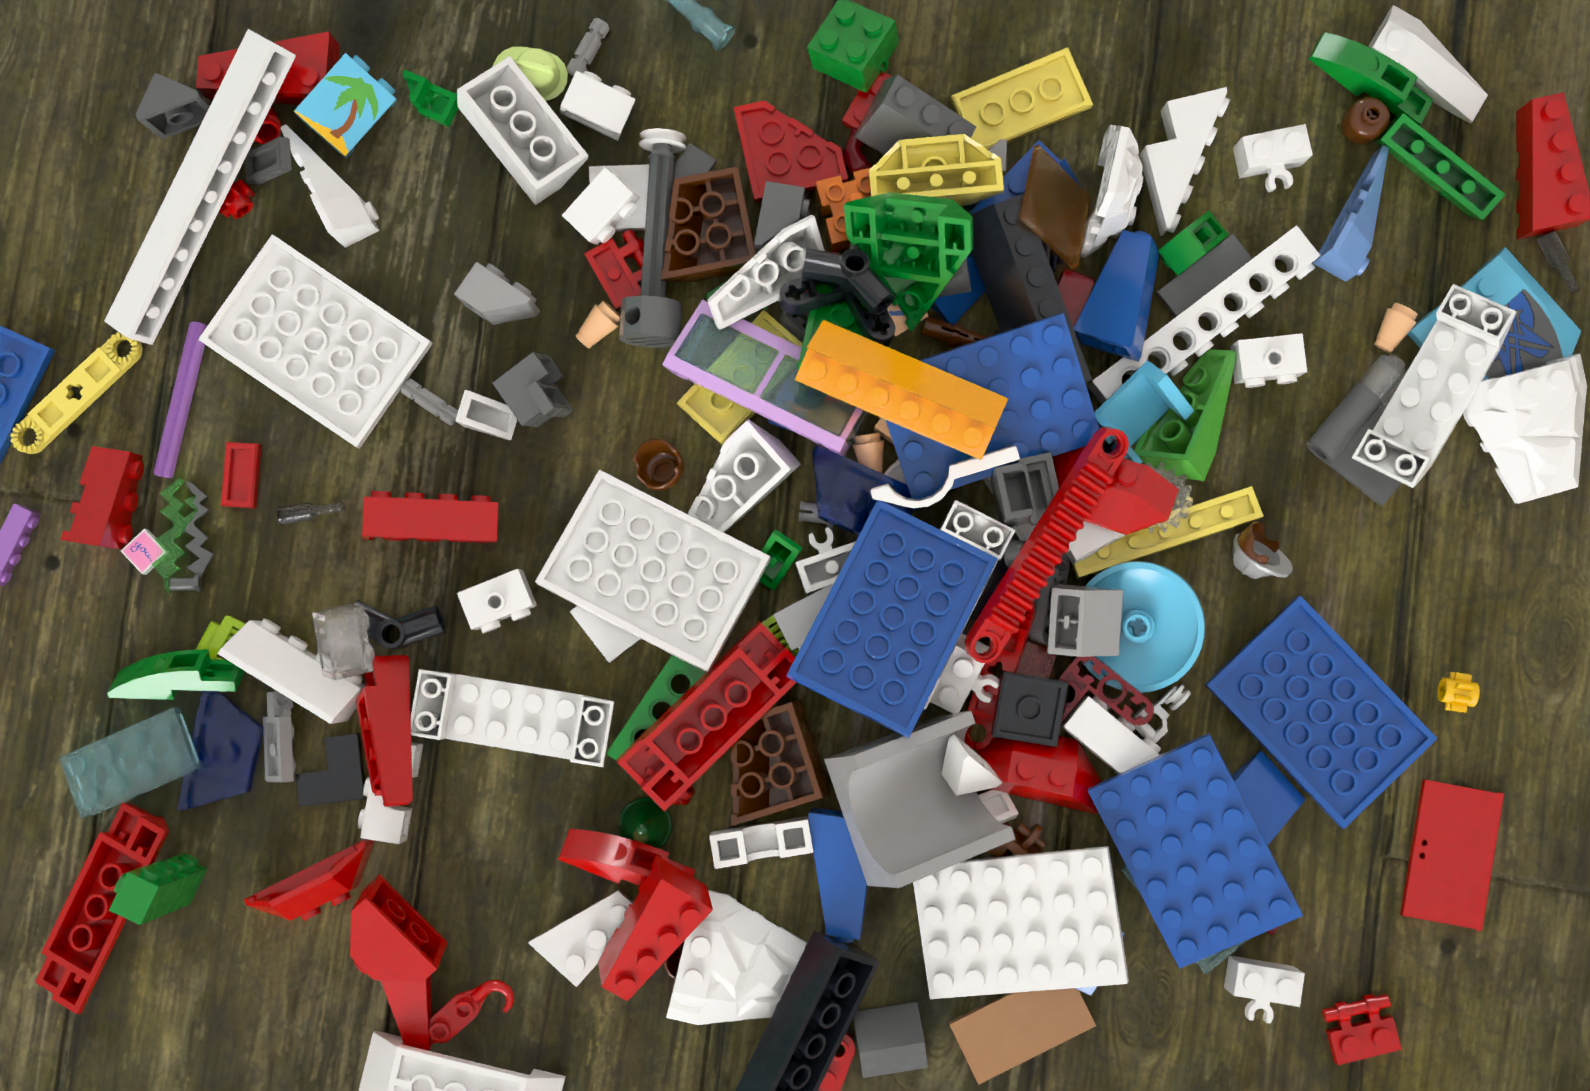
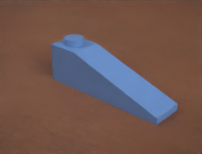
[1312,145,1389,282]

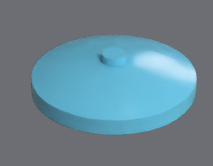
[1083,561,1205,692]

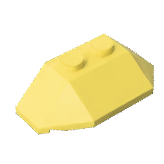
[869,134,1004,206]

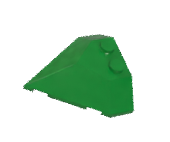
[844,192,973,332]

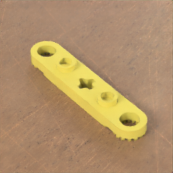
[10,332,143,454]

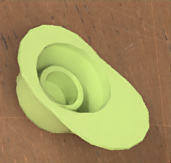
[493,47,568,101]

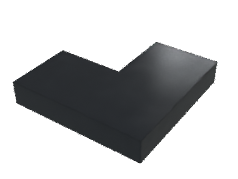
[296,733,367,807]

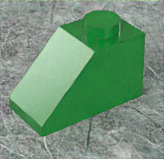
[1158,210,1229,276]

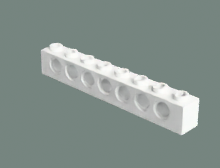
[1087,225,1321,405]

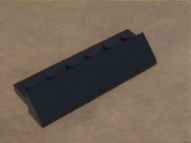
[971,194,1092,382]

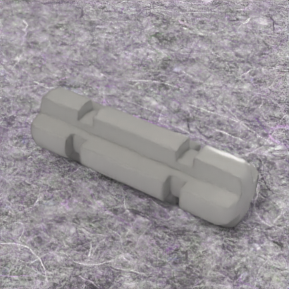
[567,18,609,77]
[401,379,458,426]

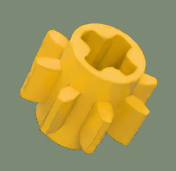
[1437,672,1480,713]

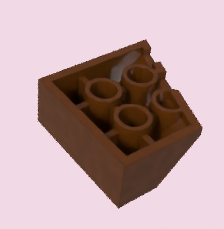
[661,166,756,282]
[731,699,831,826]

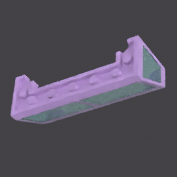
[662,300,867,458]

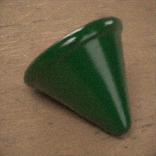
[618,797,673,849]

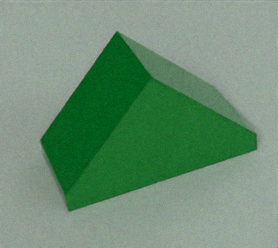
[759,529,802,591]

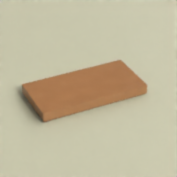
[948,988,1096,1085]

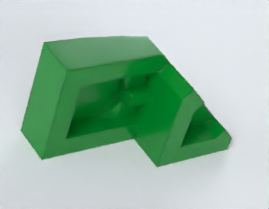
[402,69,459,127]

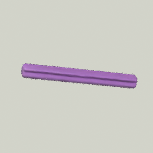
[154,321,207,478]

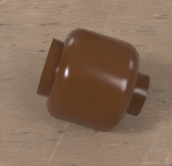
[1341,97,1390,144]

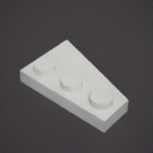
[528,889,633,987]

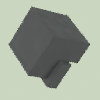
[493,352,574,427]
[990,452,1059,527]

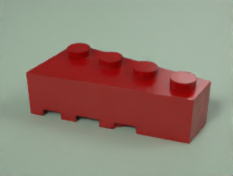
[196,32,340,105]
[598,855,713,1001]

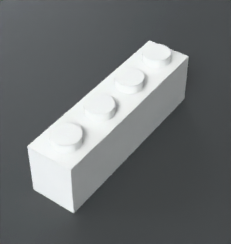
[1061,695,1161,774]

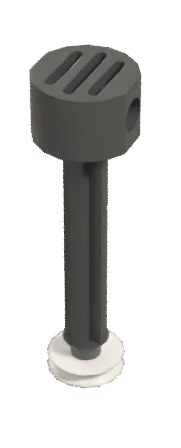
[619,128,687,348]

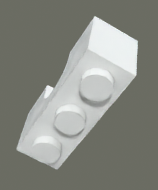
[358,742,423,844]
[709,816,813,869]

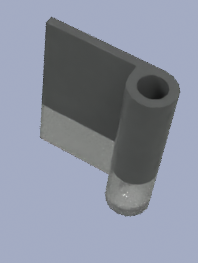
[1306,354,1407,506]

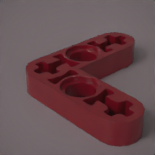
[1059,656,1154,726]

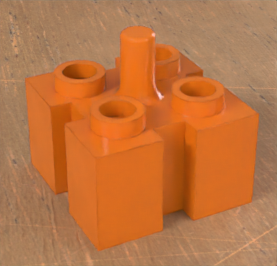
[815,167,872,252]

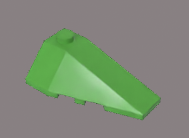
[1134,349,1237,481]

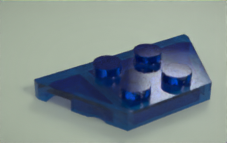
[812,445,917,536]
[177,691,264,811]

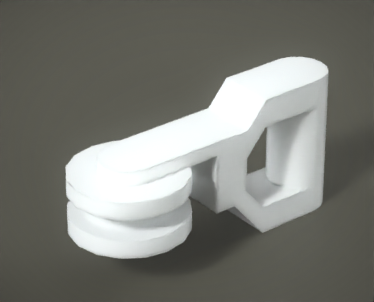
[1131,683,1191,743]

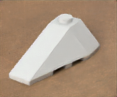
[1368,5,1488,123]
[280,124,379,248]
[707,215,825,330]
[688,420,801,533]

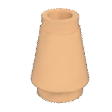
[575,300,620,349]
[1374,303,1418,353]
[852,432,884,481]

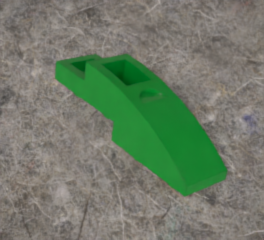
[1308,32,1433,126]
[107,649,245,700]

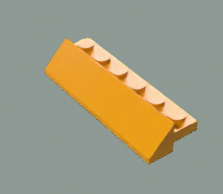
[795,320,1009,460]

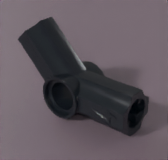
[802,248,896,316]
[344,600,446,649]

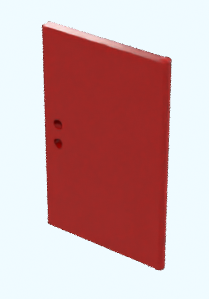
[1400,779,1504,931]

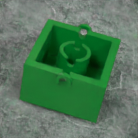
[807,0,899,93]

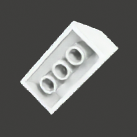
[457,56,588,205]
[218,618,365,724]

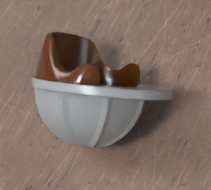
[1232,522,1293,579]

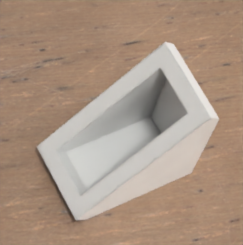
[455,390,517,440]
[941,734,1002,796]

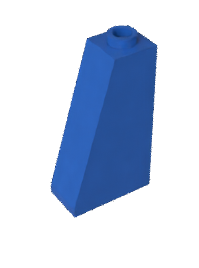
[1073,230,1160,362]
[808,807,868,943]

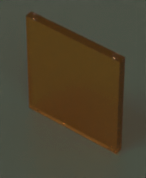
[1020,145,1090,269]

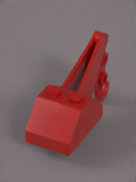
[350,874,514,1051]

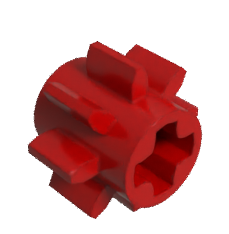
[219,179,255,219]

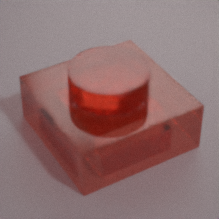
[1017,642,1056,678]

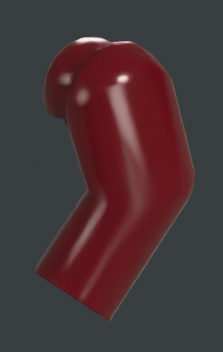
[843,129,872,174]

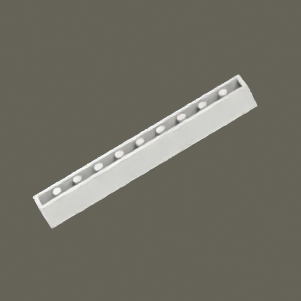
[104,29,296,345]

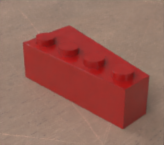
[1516,92,1590,240]
[362,491,498,543]

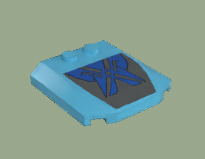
[1408,247,1581,379]

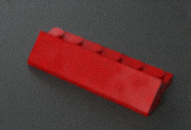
[616,621,797,812]
[35,802,169,1014]

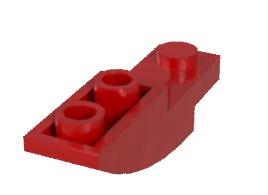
[558,829,695,886]

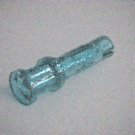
[666,0,735,51]

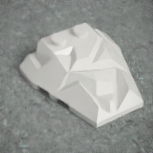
[1077,125,1143,258]
[1463,354,1587,504]
[666,890,807,1025]

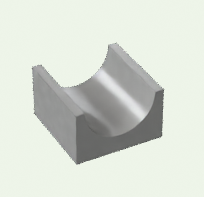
[824,711,1015,888]

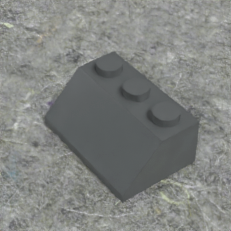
[854,74,976,156]

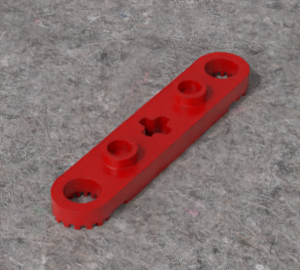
[964,600,1036,750]

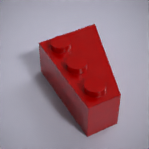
[60,446,144,550]

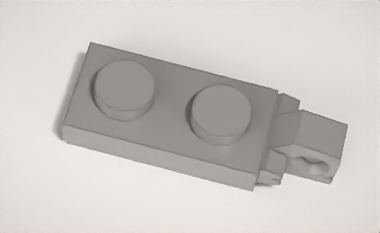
[263,691,296,782]

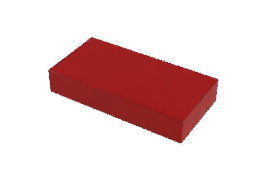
[221,442,262,509]

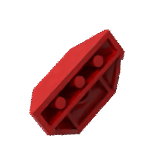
[1052,446,1179,535]
[976,736,1102,814]
[243,839,374,921]

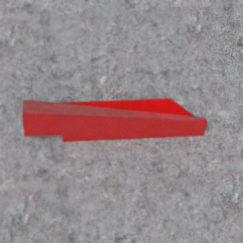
[356,655,413,807]

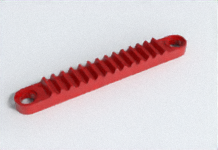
[964,427,1129,663]

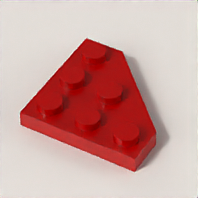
[733,100,848,203]

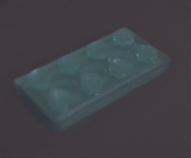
[59,707,201,819]

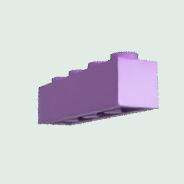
[0,503,41,586]

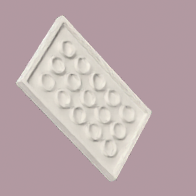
[198,234,433,449]
[535,470,771,673]
[913,846,1129,999]

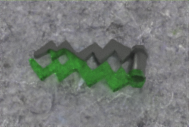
[152,478,214,593]

